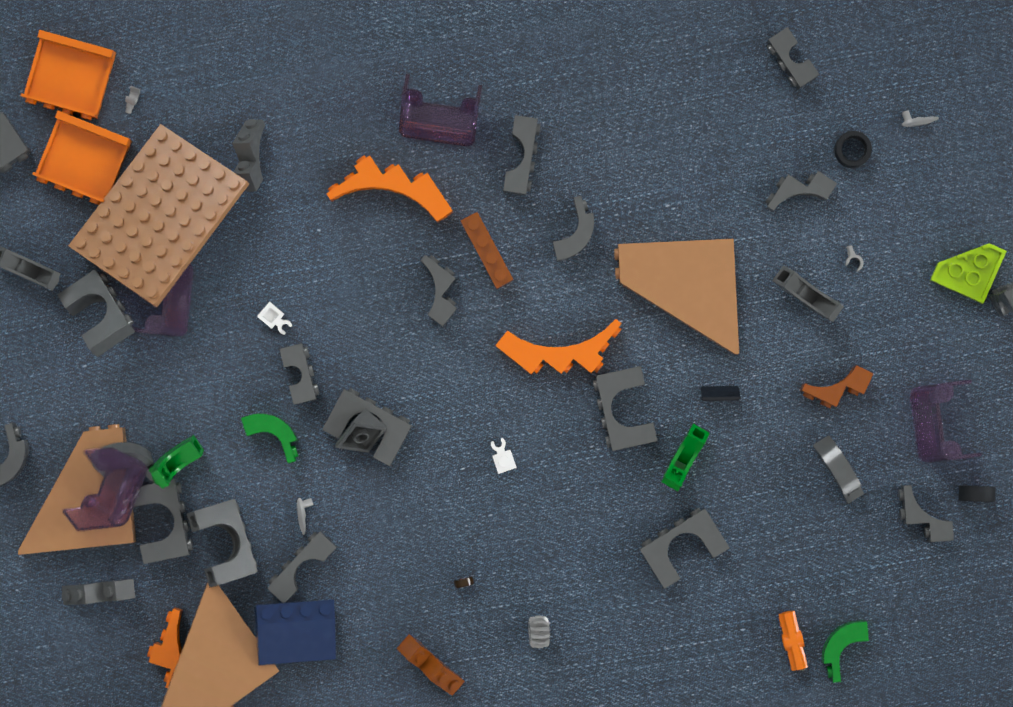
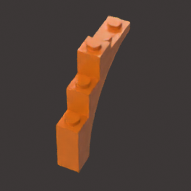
[326,155,453,223]
[495,319,622,374]
[147,607,234,707]

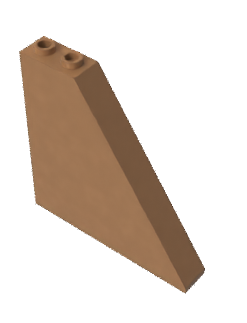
[614,239,739,355]
[18,424,136,555]
[161,581,279,707]

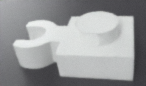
[257,301,292,335]
[491,438,516,474]

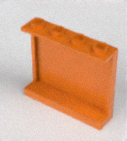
[20,30,116,120]
[32,111,132,205]

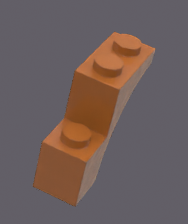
[800,365,874,409]
[397,634,465,696]

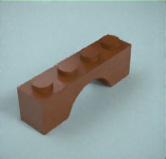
[460,212,513,290]

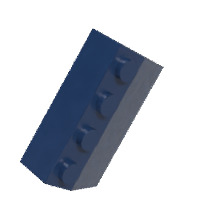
[254,599,336,666]

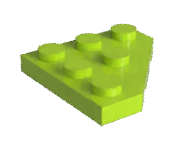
[930,243,1007,304]

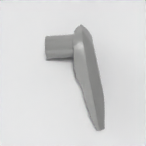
[902,110,939,127]
[297,498,313,535]

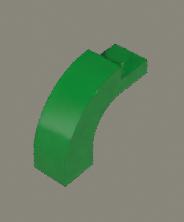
[241,414,299,463]
[661,424,710,491]
[149,435,204,489]
[822,620,869,683]

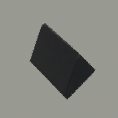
[700,386,741,401]

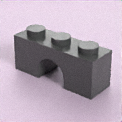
[766,27,820,90]
[279,343,320,405]

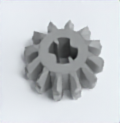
[528,615,550,648]

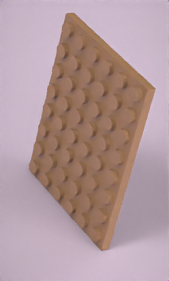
[68,124,249,308]

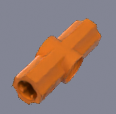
[778,610,808,671]

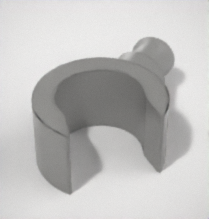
[125,86,140,114]
[845,245,864,272]

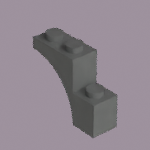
[232,119,265,192]
[766,171,837,212]
[0,246,61,291]
[421,255,457,327]
[772,265,844,322]
[898,485,954,542]
[62,579,135,605]

